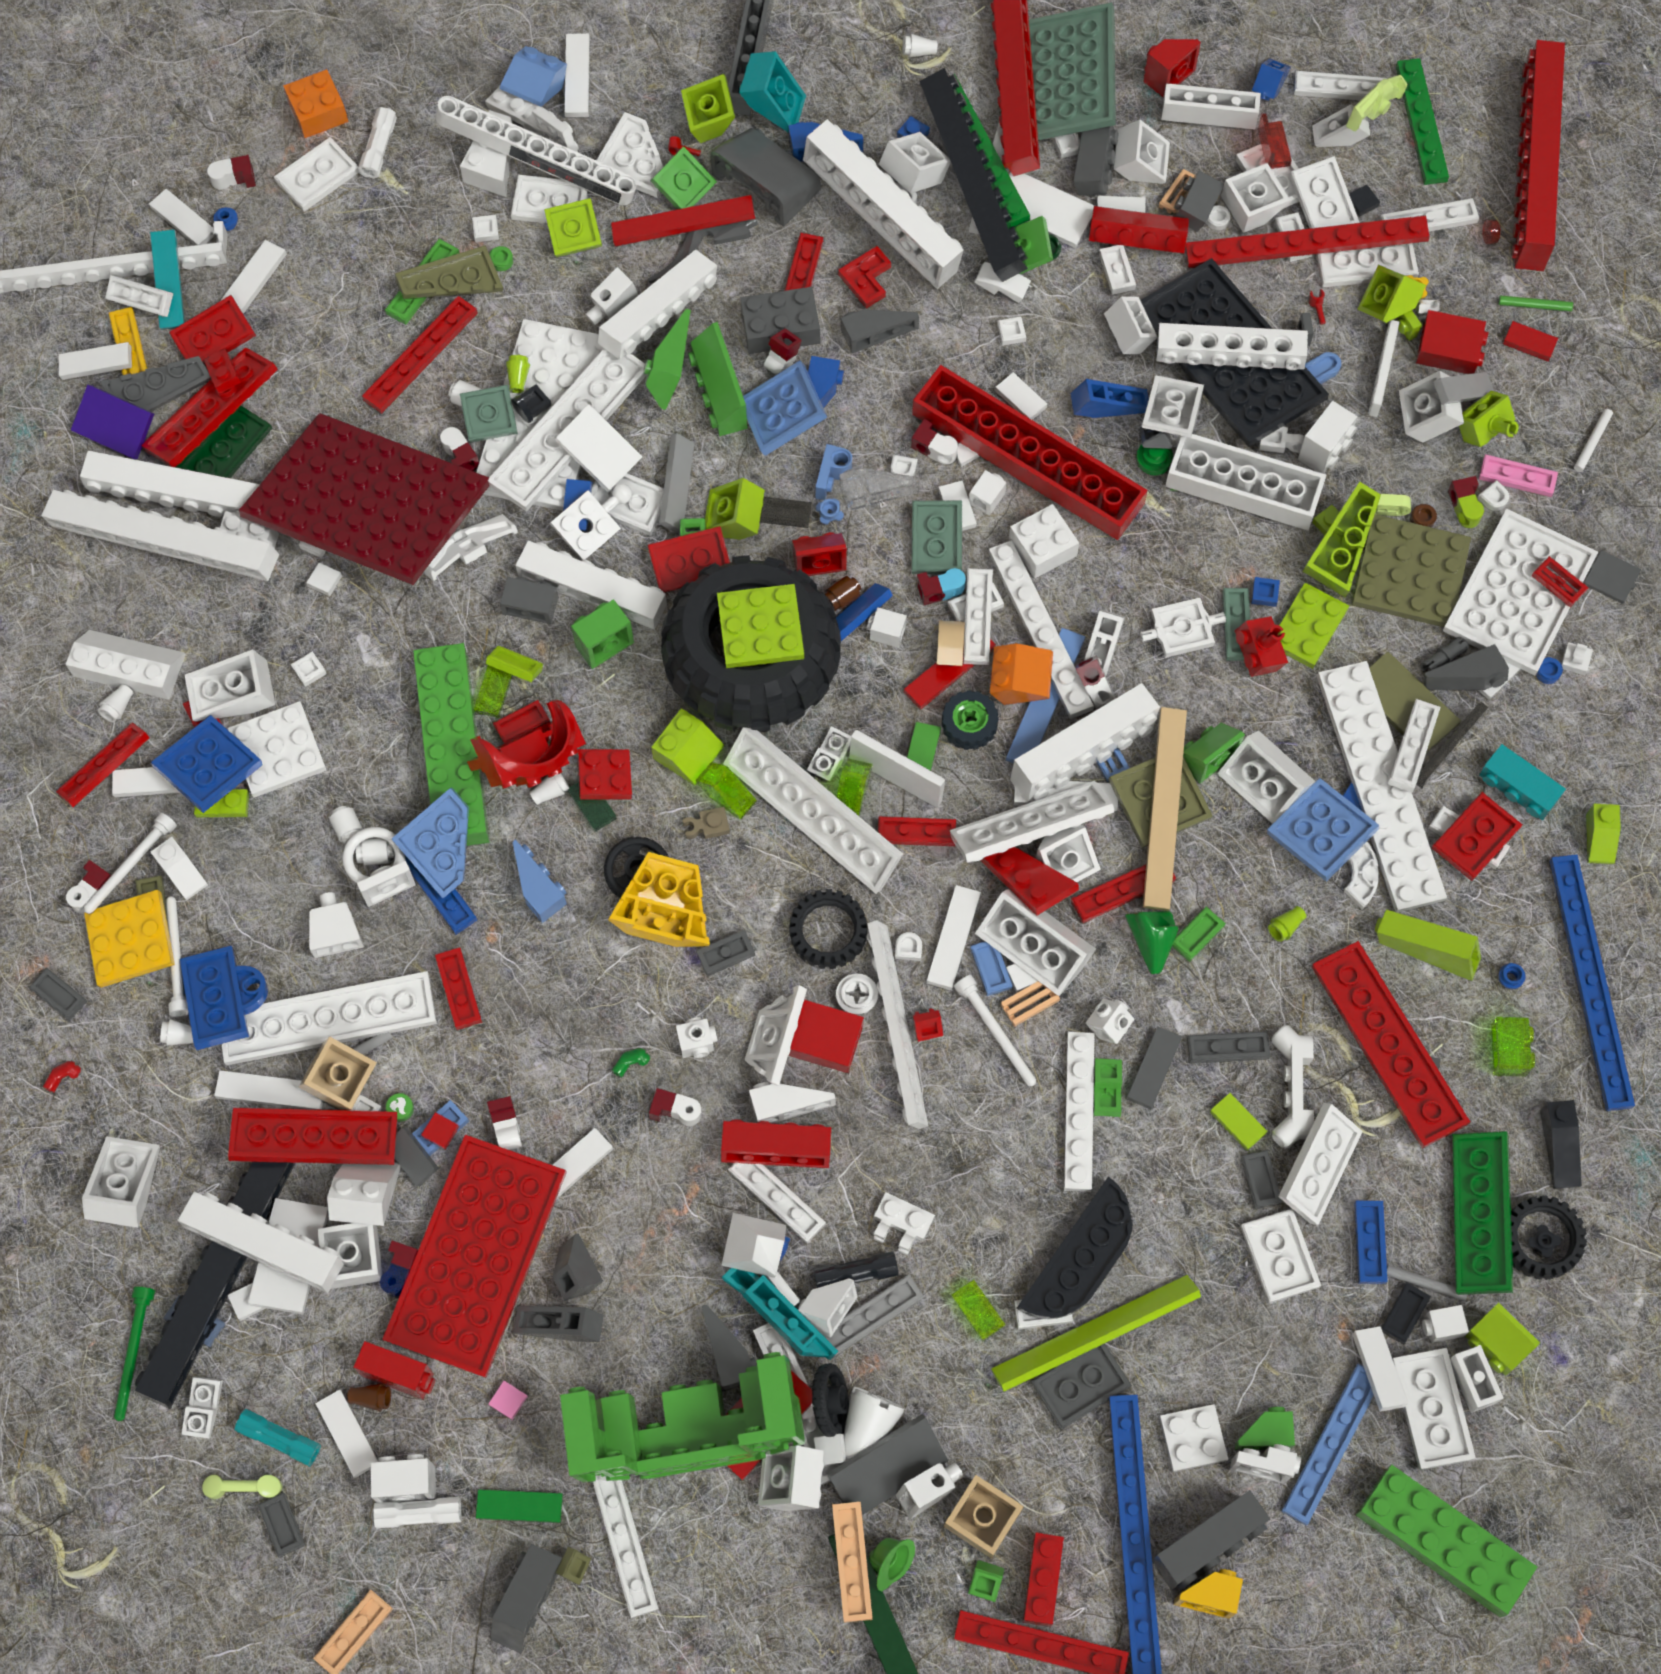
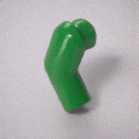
[611,1047,650,1078]

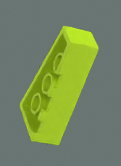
[1302,481,1381,597]

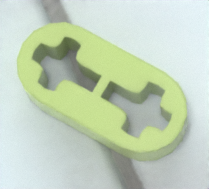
[1375,494,1411,516]

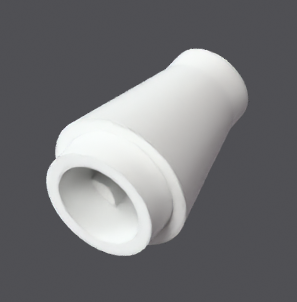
[902,34,937,58]
[98,684,133,723]
[529,773,569,805]
[160,1019,193,1046]

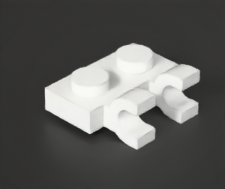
[873,1192,935,1256]

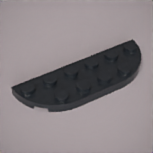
[1016,1176,1133,1319]

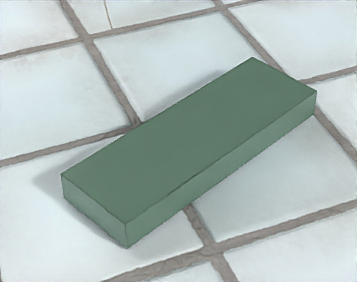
[1222,588,1250,661]

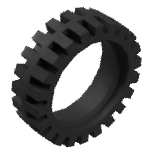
[789,889,867,969]
[1511,1196,1587,1280]

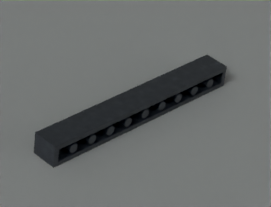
[920,68,1028,282]
[135,1162,296,1409]

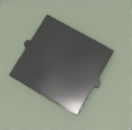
[1584,550,1641,604]

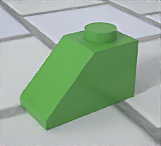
[1235,1407,1295,1450]

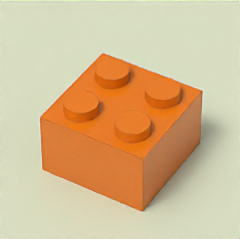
[283,69,349,138]

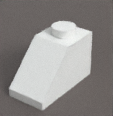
[1312,105,1370,147]
[151,837,208,901]
[798,1279,857,1338]

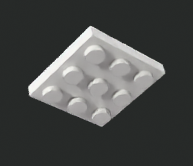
[228,701,327,798]

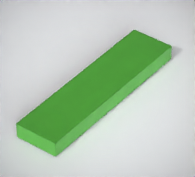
[385,239,460,325]

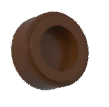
[1410,504,1437,527]

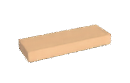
[313,1590,393,1674]

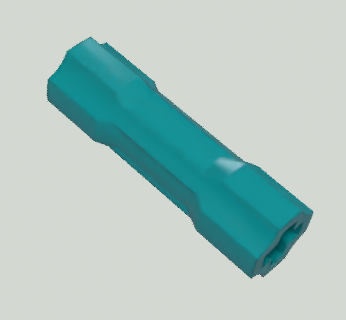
[234,1409,321,1467]

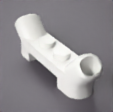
[1272,1025,1314,1149]

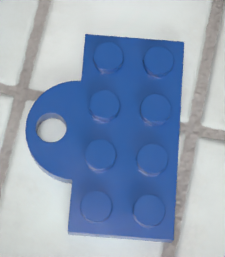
[180,946,268,1051]

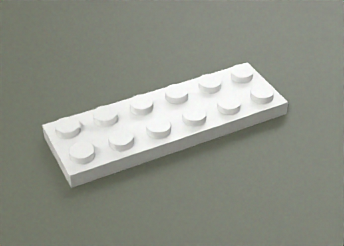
[950,781,1114,863]

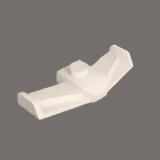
[424,514,518,582]

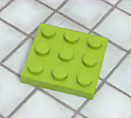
[717,584,804,668]

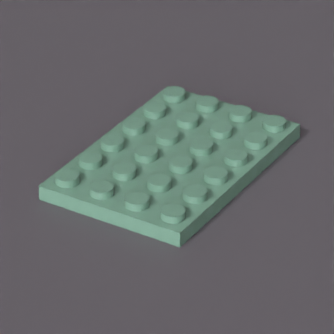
[1029,2,1116,140]

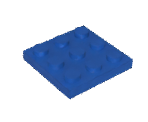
[151,715,263,813]

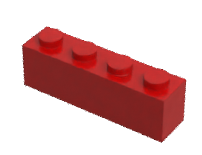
[1089,206,1189,254]
[721,1119,831,1169]

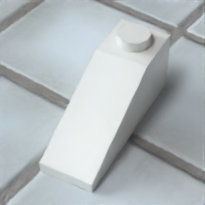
[1084,609,1125,676]
[749,1082,836,1124]

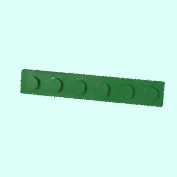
[1396,58,1449,185]

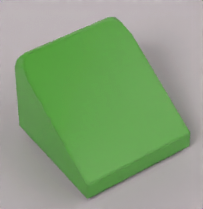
[968,1560,1004,1602]

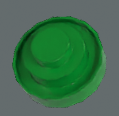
[1136,444,1173,476]

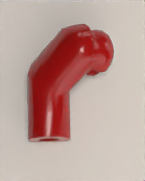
[43,1061,81,1093]

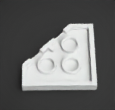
[596,112,664,198]

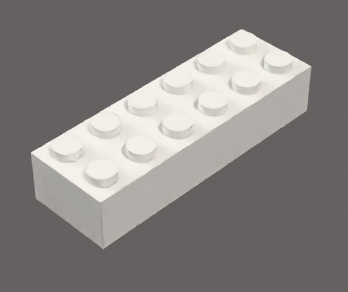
[1165,434,1327,530]
[1010,683,1160,802]

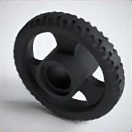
[604,837,669,898]
[812,1363,849,1437]

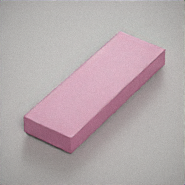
[1479,454,1558,497]

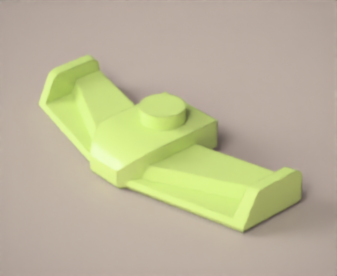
[1346,75,1407,131]

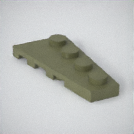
[395,245,503,299]

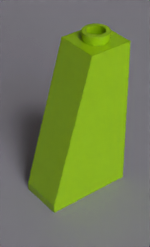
[1375,910,1481,981]

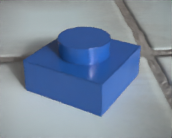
[897,116,930,138]
[1251,577,1280,607]

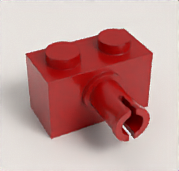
[1234,616,1288,677]

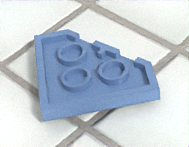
[392,787,469,898]

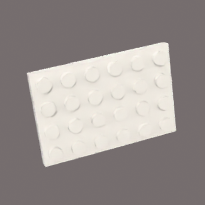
[1443,509,1598,676]

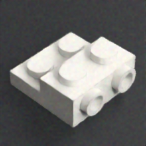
[1229,1444,1301,1484]

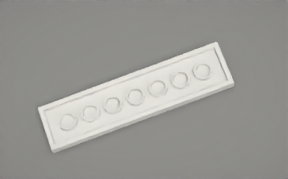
[488,348,647,512]
[723,727,903,894]
[222,971,437,1066]

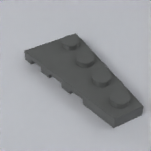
[100,356,211,412]

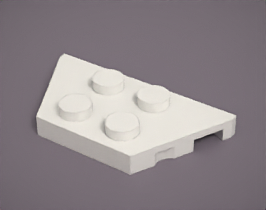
[745,985,807,1086]

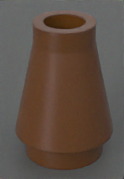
[348,1383,392,1412]

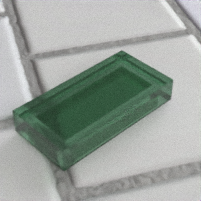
[568,782,617,832]

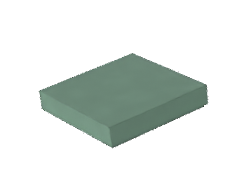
[460,385,518,443]

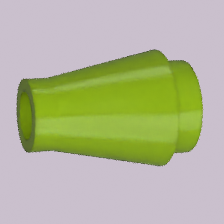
[506,355,530,393]
[1268,906,1307,942]

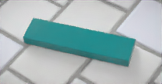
[150,230,185,330]

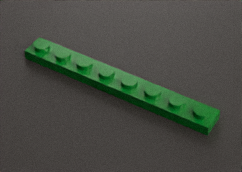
[954,74,1030,227]

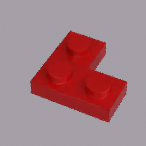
[838,246,891,309]

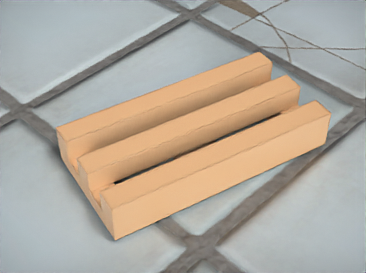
[1158,169,1195,214]
[1001,981,1060,1027]

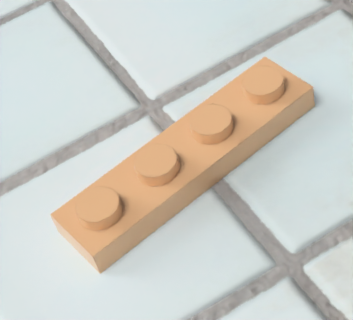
[832,1502,872,1623]

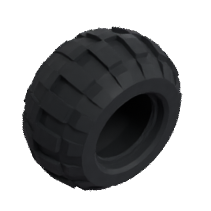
[661,555,841,732]

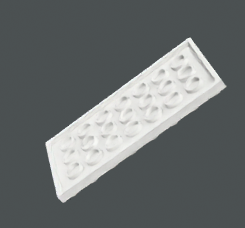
[476,319,604,511]

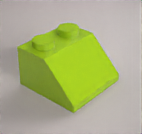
[681,74,735,143]
[1357,264,1426,323]
[705,478,765,540]
[651,708,724,786]
[1465,1302,1540,1376]

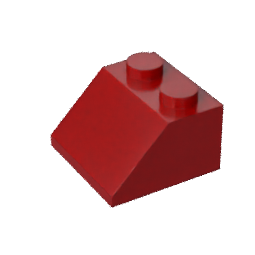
[1143,39,1201,98]
[792,532,847,576]

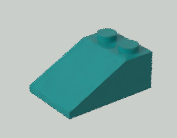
[739,51,806,133]

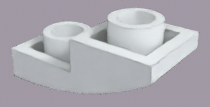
[974,262,1031,303]
[807,726,851,782]
[182,1376,223,1439]

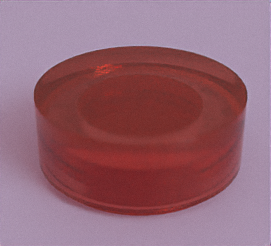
[1482,219,1500,244]

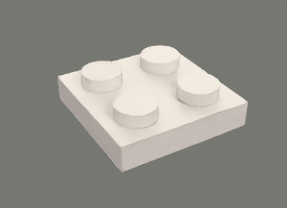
[1159,1404,1228,1472]

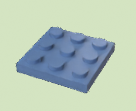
[743,360,827,456]
[1267,778,1379,882]

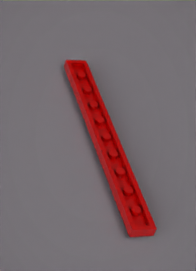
[1185,215,1430,268]

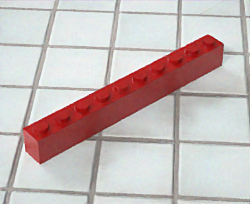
[991,0,1040,176]

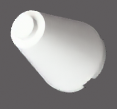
[844,1386,905,1461]

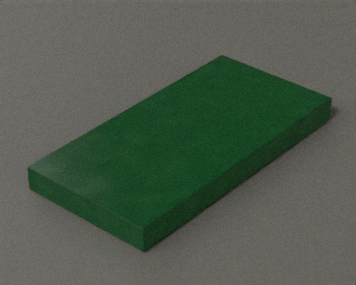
[175,405,273,478]

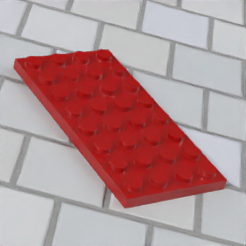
[382,1135,567,1378]

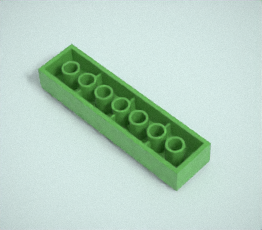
[413,643,490,846]

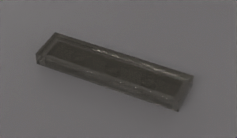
[1416,702,1488,789]

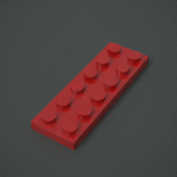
[141,347,278,468]
[228,1108,398,1165]

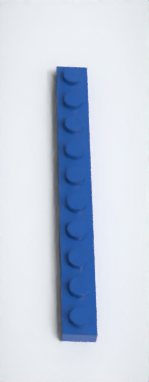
[1550,854,1635,1111]
[1109,1395,1162,1674]

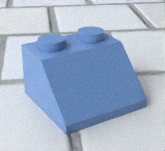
[500,46,567,107]

